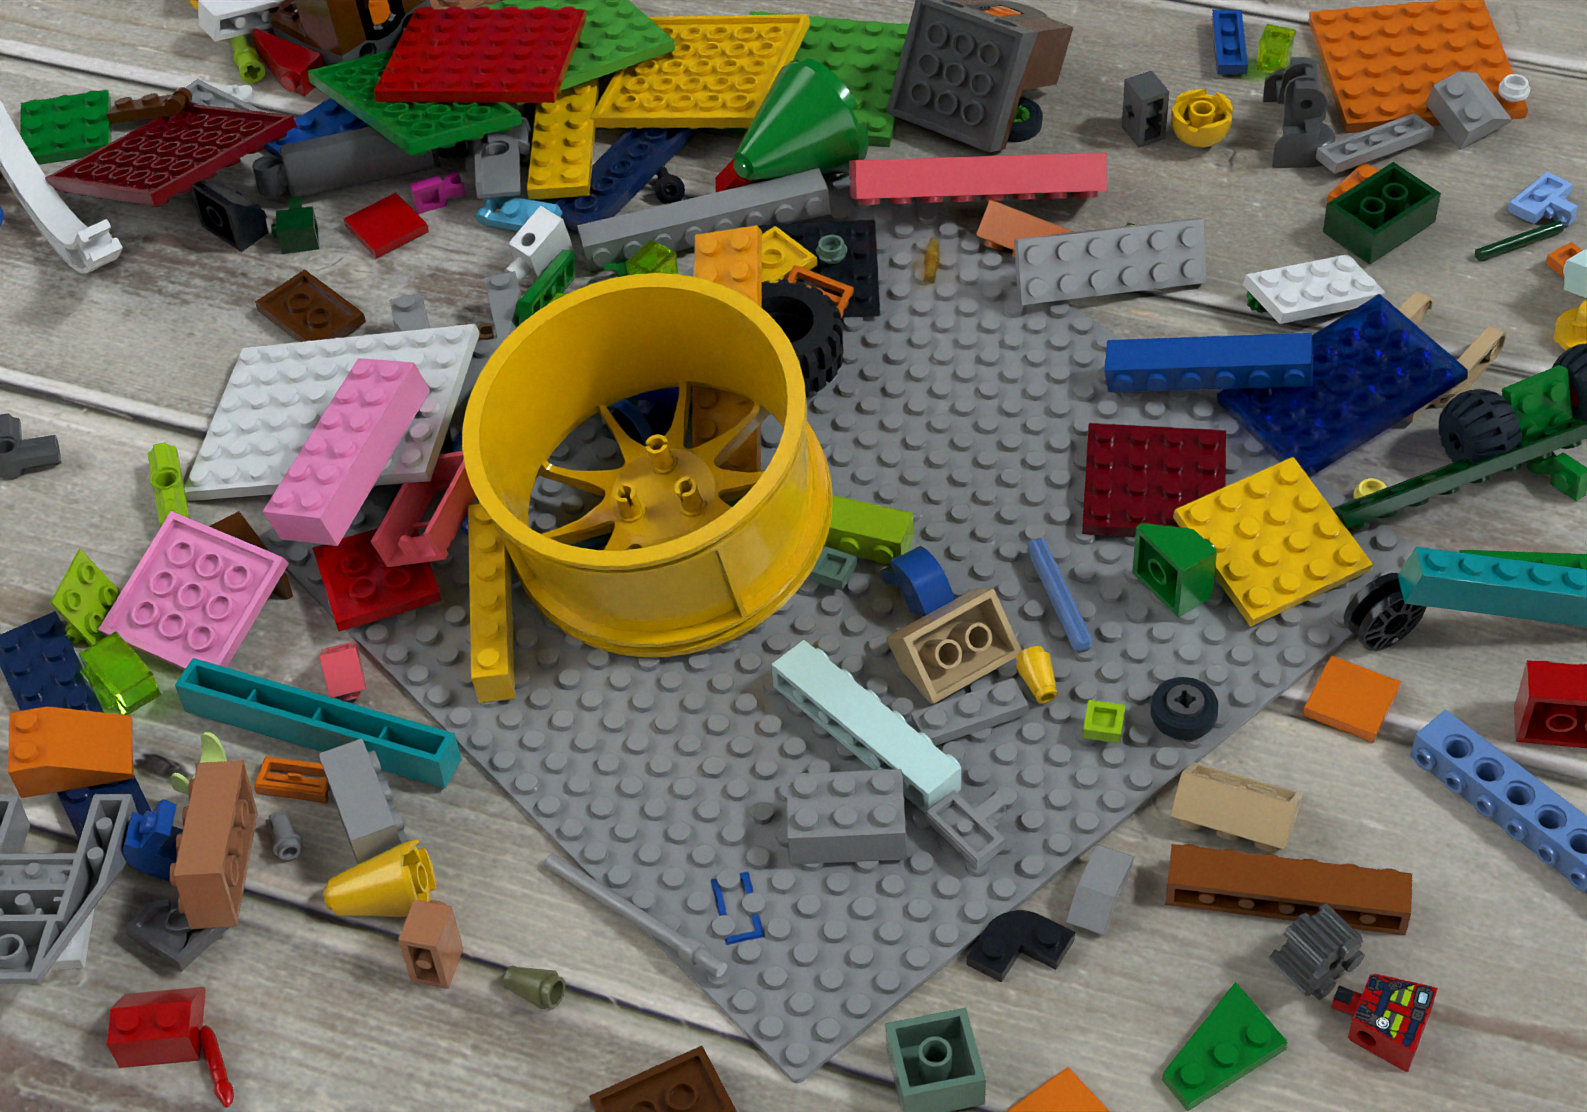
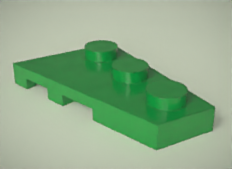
[1162,982,1288,1111]

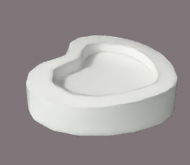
[222,84,253,103]

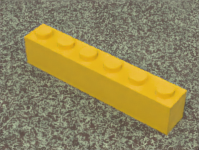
[468,504,515,703]

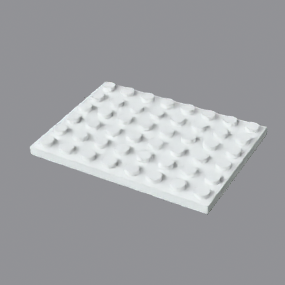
[185,324,480,501]

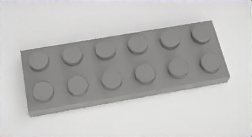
[1014,217,1207,305]

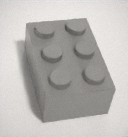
[319,738,408,865]
[786,769,906,865]

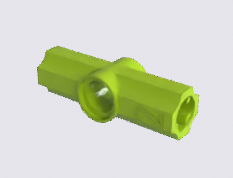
[147,442,190,527]

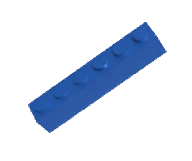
[1104,333,1313,393]

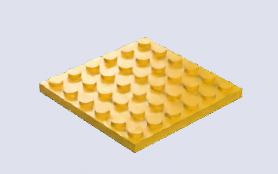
[590,14,810,129]

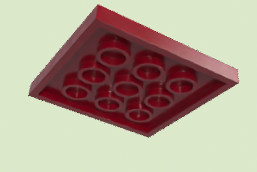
[1082,423,1226,537]

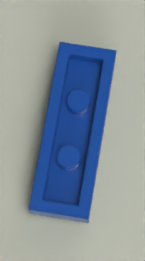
[1212,10,1248,75]

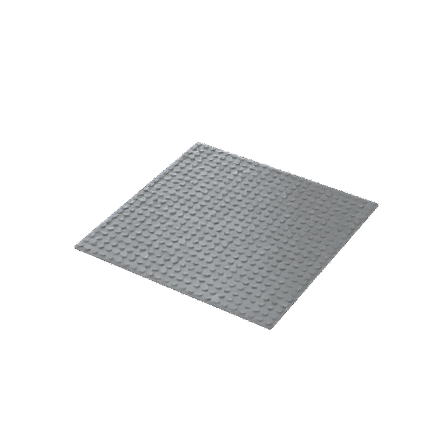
[259,172,1415,1083]

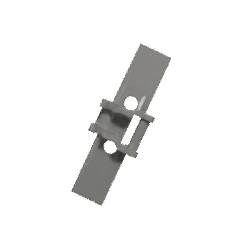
[465,102,532,199]

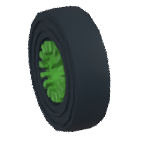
[1008,97,1043,142]

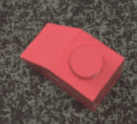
[319,641,366,701]

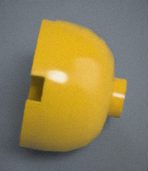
[1171,89,1233,148]

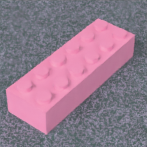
[263,358,430,546]

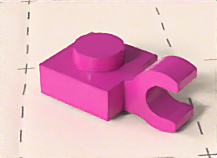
[410,172,466,214]

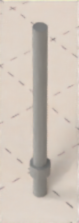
[544,854,727,977]

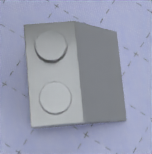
[1425,71,1512,150]

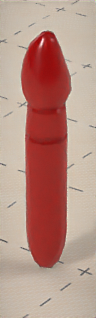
[200,1025,234,1108]

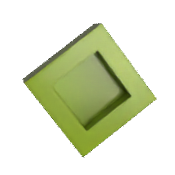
[1082,700,1126,744]

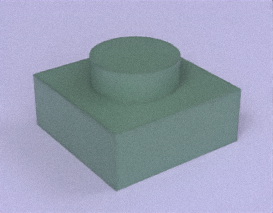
[810,546,857,591]

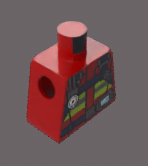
[1331,974,1438,1072]

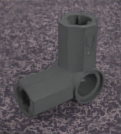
[0,413,61,479]

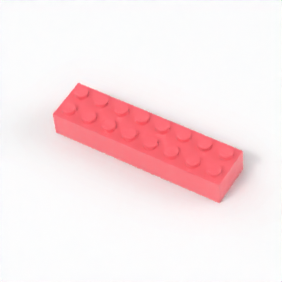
[849,152,1107,205]

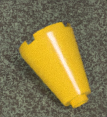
[323,839,437,917]

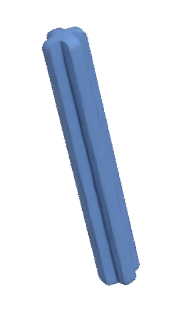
[1027,537,1092,652]

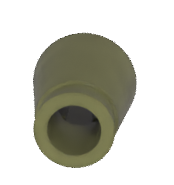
[503,966,566,1009]

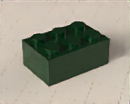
[1323,162,1441,265]

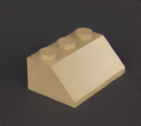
[886,588,1022,704]
[1170,762,1304,852]

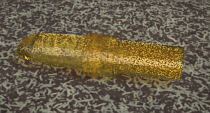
[923,237,940,284]

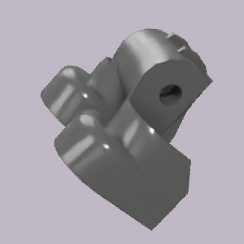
[1262,57,1335,168]

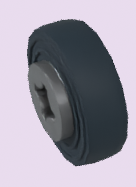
[1150,677,1219,740]

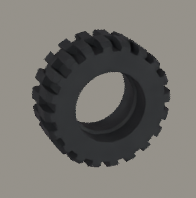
[762,279,844,397]

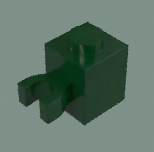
[271,196,319,254]

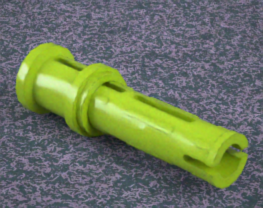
[228,35,265,83]

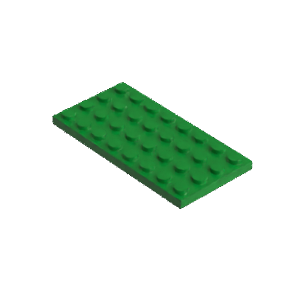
[308,49,522,156]

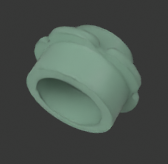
[816,235,847,264]

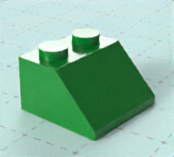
[1132,523,1217,617]

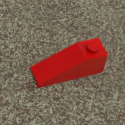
[251,28,324,96]

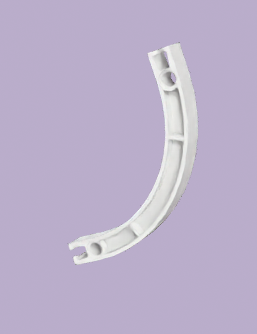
[0,100,123,274]

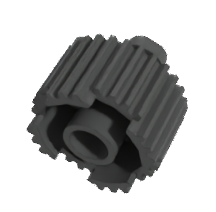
[1269,903,1365,1000]

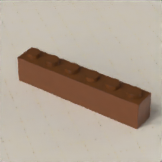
[1165,844,1412,935]

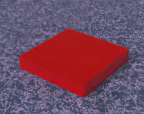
[343,192,429,259]

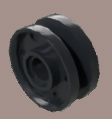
[1343,573,1427,651]

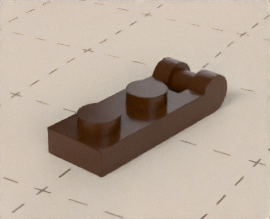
[106,87,192,124]

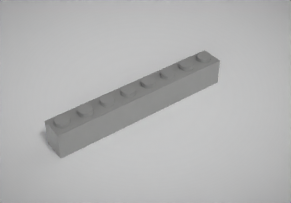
[577,168,831,272]

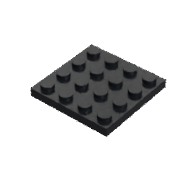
[759,220,880,318]

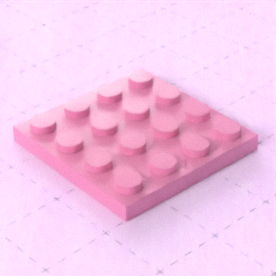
[98,511,289,670]

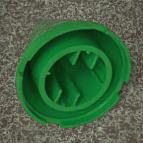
[733,58,868,180]

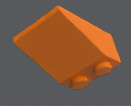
[8,706,134,798]

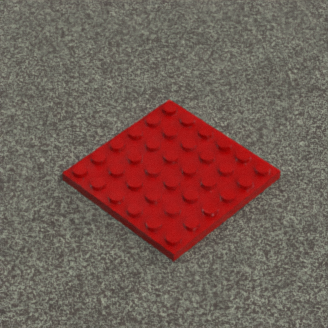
[374,6,586,103]

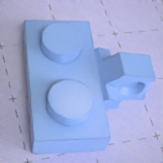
[1507,172,1578,226]

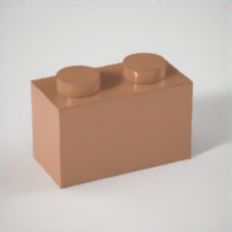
[398,899,464,989]

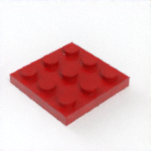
[312,528,442,632]

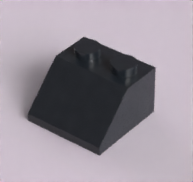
[191,180,269,252]

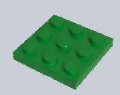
[20,89,112,165]

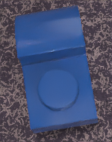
[880,546,955,616]
[122,799,183,881]

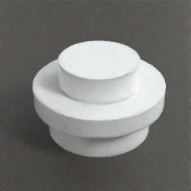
[1498,74,1530,102]

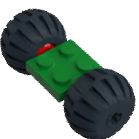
[1438,343,1587,465]

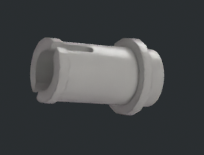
[265,811,303,860]

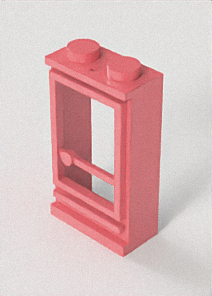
[371,451,476,567]

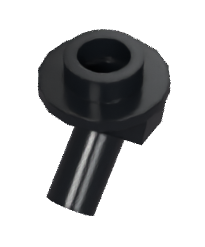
[655,167,685,204]

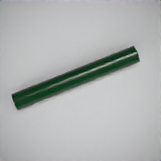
[1475,220,1564,261]

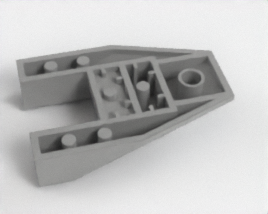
[390,271,522,444]
[0,794,138,984]

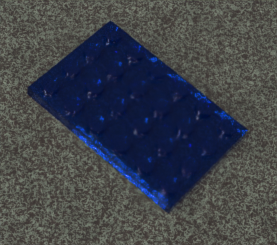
[1217,294,1468,478]

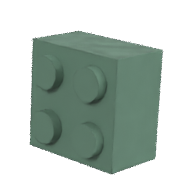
[885,1008,986,1112]

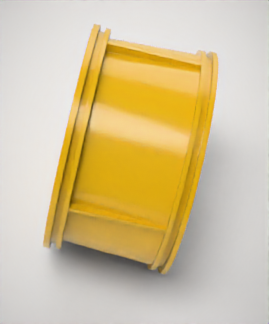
[462,273,833,658]

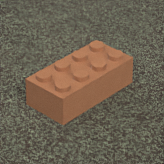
[170,760,258,929]

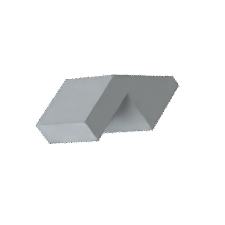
[1066,844,1135,935]

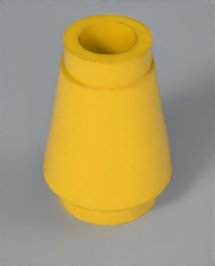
[1016,646,1058,703]

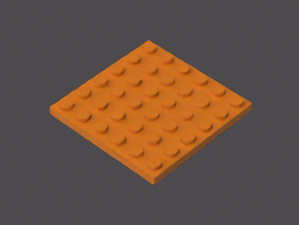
[1308,0,1528,133]

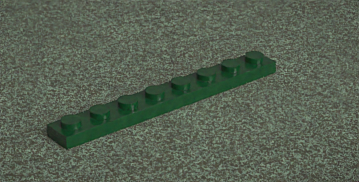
[1332,418,1587,530]

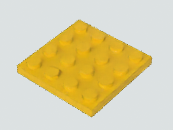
[1173,457,1373,627]

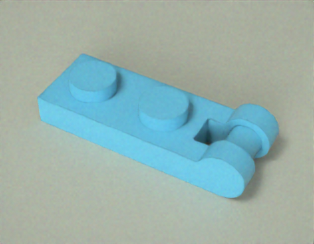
[475,196,563,231]

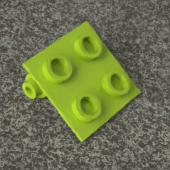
[50,549,121,648]

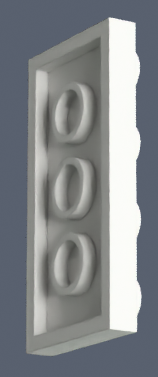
[1243,254,1386,324]

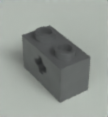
[1121,70,1169,148]

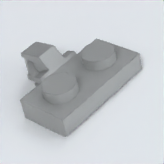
[925,790,1007,869]

